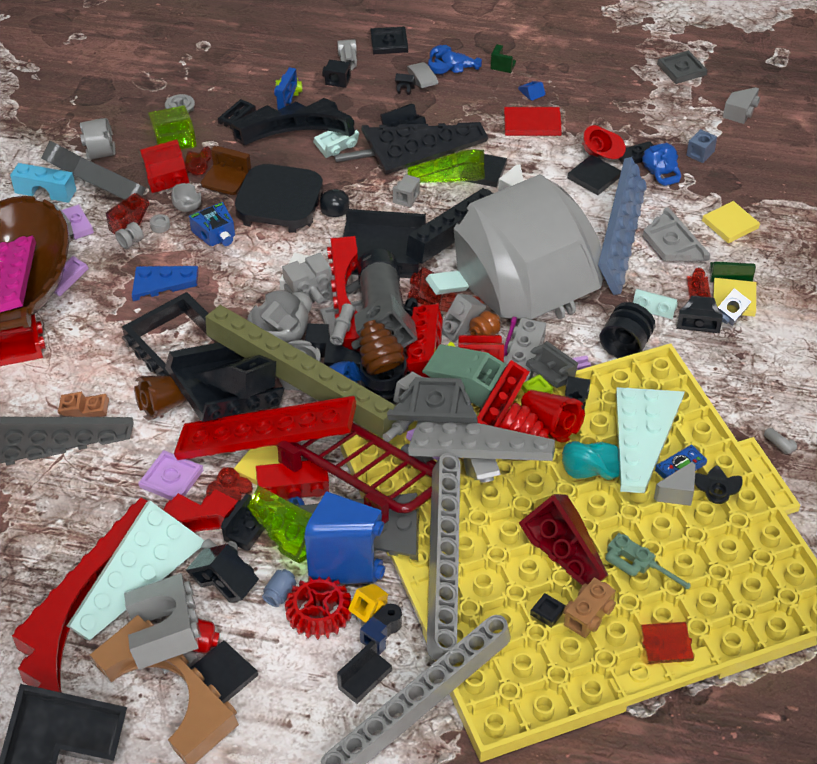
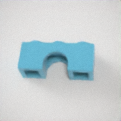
[10,163,76,203]

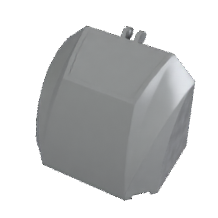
[454,174,604,320]

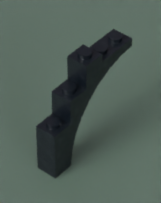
[230,97,355,145]

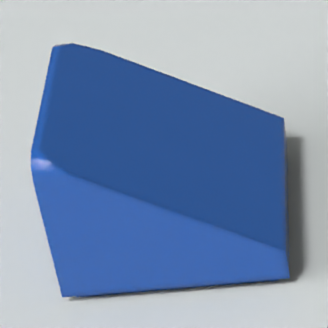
[518,81,545,100]

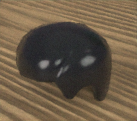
[320,189,350,217]

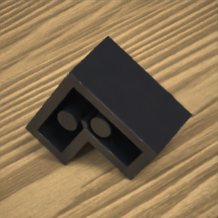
[186,544,259,602]

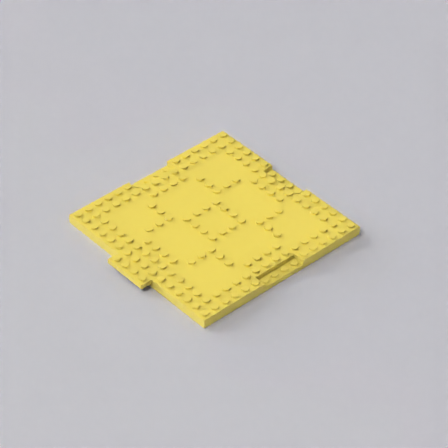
[340,343,817,763]

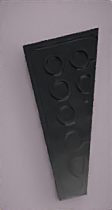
[361,122,488,175]

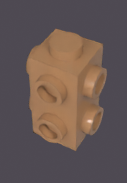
[563,577,616,638]

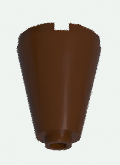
[134,376,187,421]

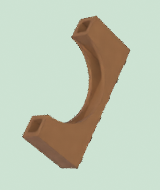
[90,615,239,764]

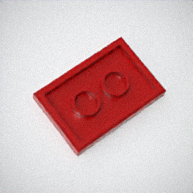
[504,107,562,136]

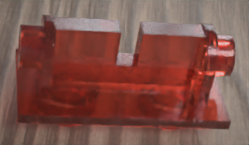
[687,267,711,298]

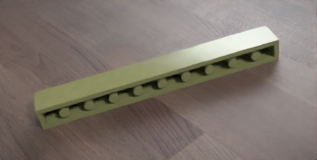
[205,305,397,438]

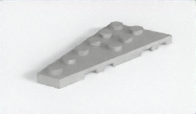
[408,421,555,461]

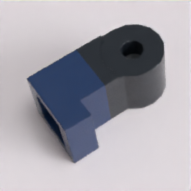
[360,604,402,655]

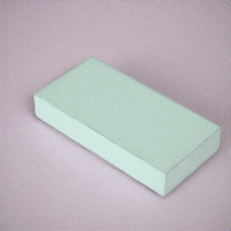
[426,271,469,295]

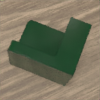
[491,44,516,73]

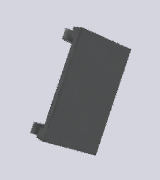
[526,341,578,388]

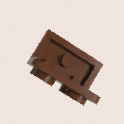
[201,145,251,195]

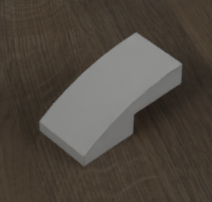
[407,62,438,88]

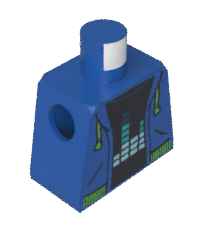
[189,202,235,246]

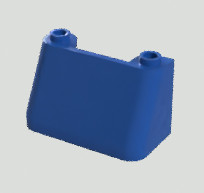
[305,491,386,584]

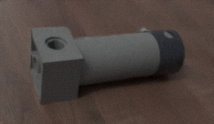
[346,249,418,350]

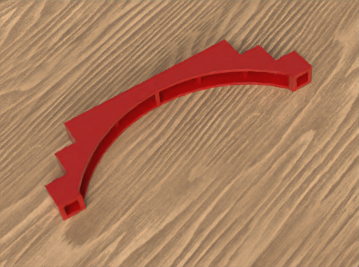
[12,489,238,693]

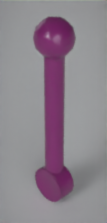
[504,316,517,356]

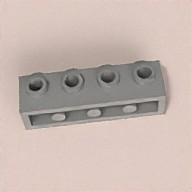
[504,318,546,382]

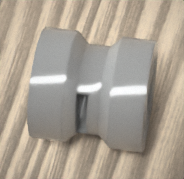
[115,222,144,249]

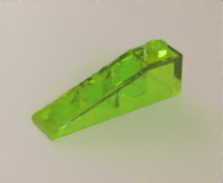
[408,149,485,183]
[248,486,313,564]

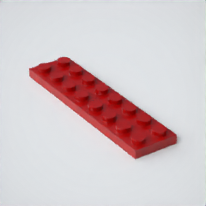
[174,396,356,460]

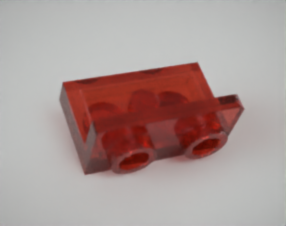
[407,267,442,307]

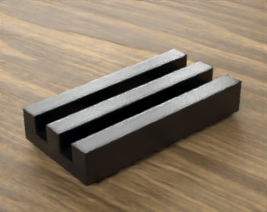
[218,99,256,129]

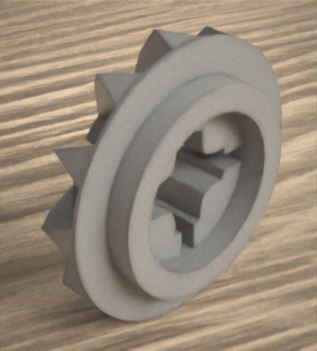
[165,94,195,116]

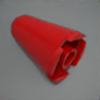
[521,390,585,443]

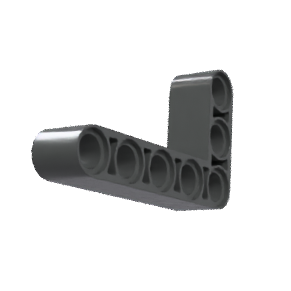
[41,141,146,206]

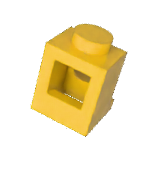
[348,583,389,623]

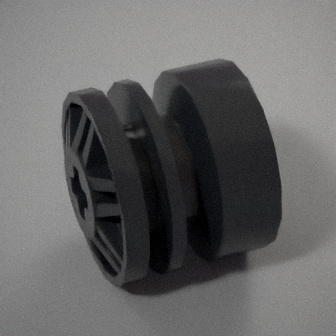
[599,302,656,359]
[360,357,407,404]

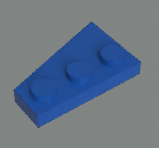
[132,266,199,301]

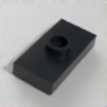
[619,141,654,164]

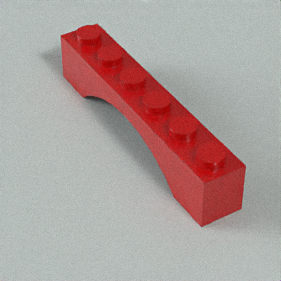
[327,236,361,351]

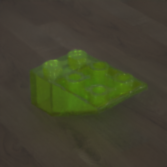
[148,105,197,150]

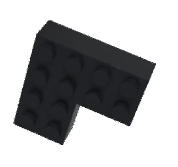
[0,684,127,764]

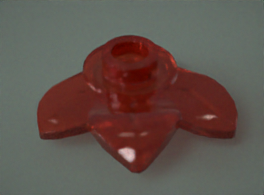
[185,146,212,175]
[206,467,253,501]

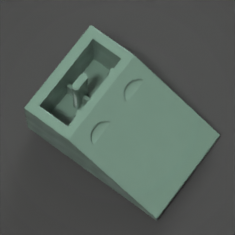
[422,344,507,408]

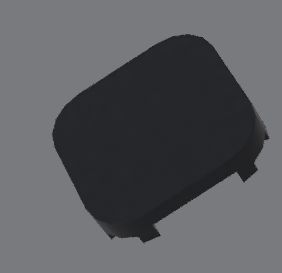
[235,164,323,233]

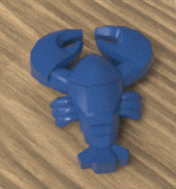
[428,45,482,74]

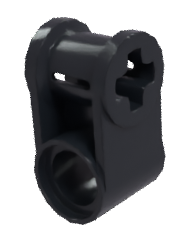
[565,376,591,410]

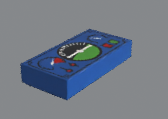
[655,444,707,479]

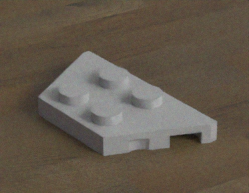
[643,207,710,261]

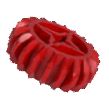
[285,576,352,640]

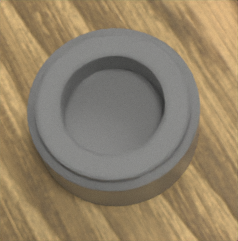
[150,214,170,233]

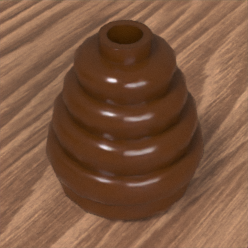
[359,320,404,375]

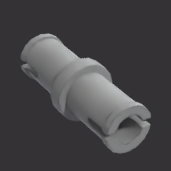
[330,304,356,345]

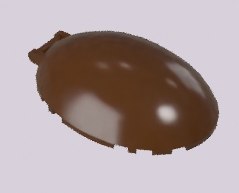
[0,196,69,331]

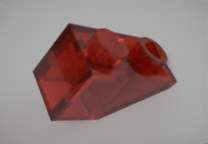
[106,192,149,234]

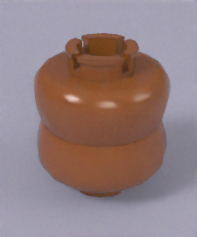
[469,311,501,335]

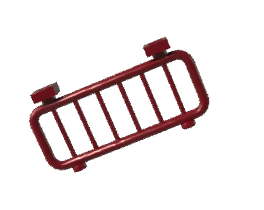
[277,423,437,524]

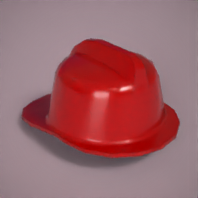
[582,125,626,160]

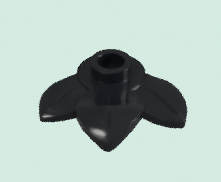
[695,466,743,504]

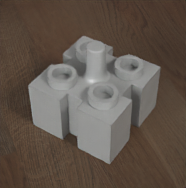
[282,253,333,303]

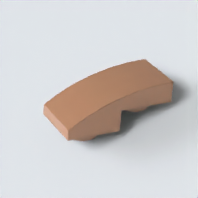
[58,391,109,417]

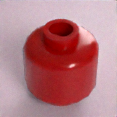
[193,619,220,654]

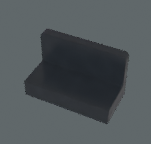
[337,640,392,704]

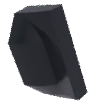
[677,295,723,334]

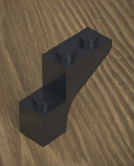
[305,323,361,375]

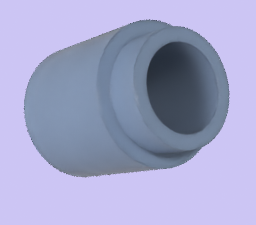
[262,569,297,607]

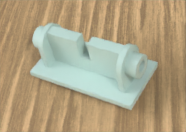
[633,289,678,319]

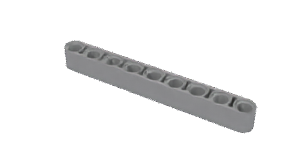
[427,453,460,660]
[321,615,511,764]

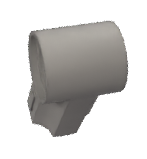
[337,39,357,70]

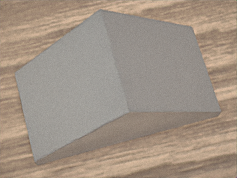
[654,462,695,506]

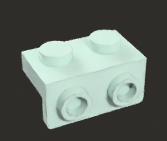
[313,130,359,158]

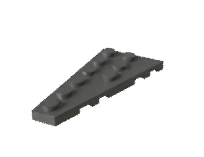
[0,416,134,466]
[276,493,419,560]

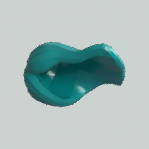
[562,441,620,480]

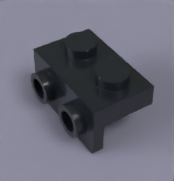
[380,103,426,127]
[221,493,274,551]

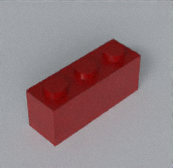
[256,460,329,502]

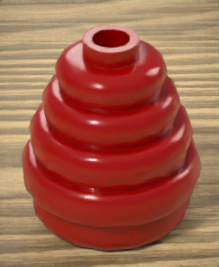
[499,403,551,439]

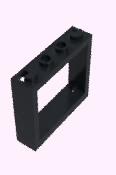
[122,292,218,376]

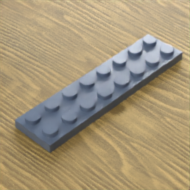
[598,157,647,295]

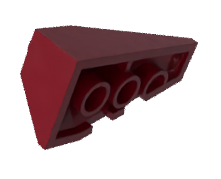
[519,494,608,586]

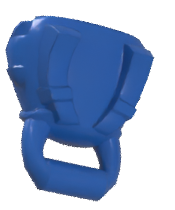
[642,143,681,186]

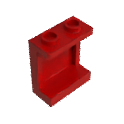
[140,139,190,193]
[0,314,46,366]
[458,335,504,363]

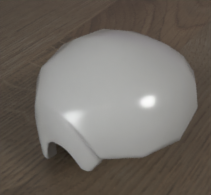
[171,183,201,212]

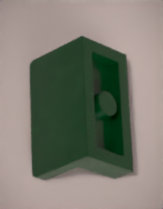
[709,262,756,282]

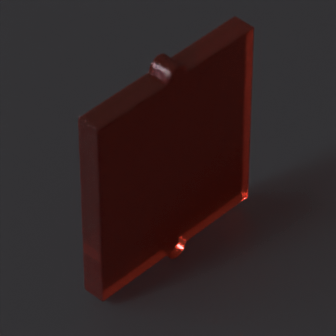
[641,622,694,664]

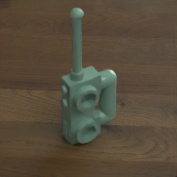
[605,533,691,589]

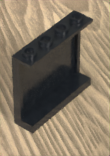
[343,209,426,279]
[165,342,285,422]

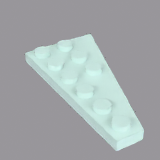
[616,387,685,493]
[67,501,205,640]

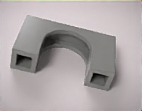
[124,573,201,670]

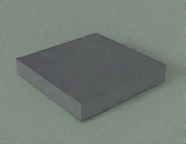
[657,50,708,84]

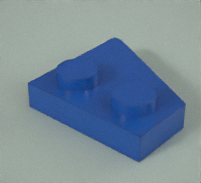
[274,67,297,110]

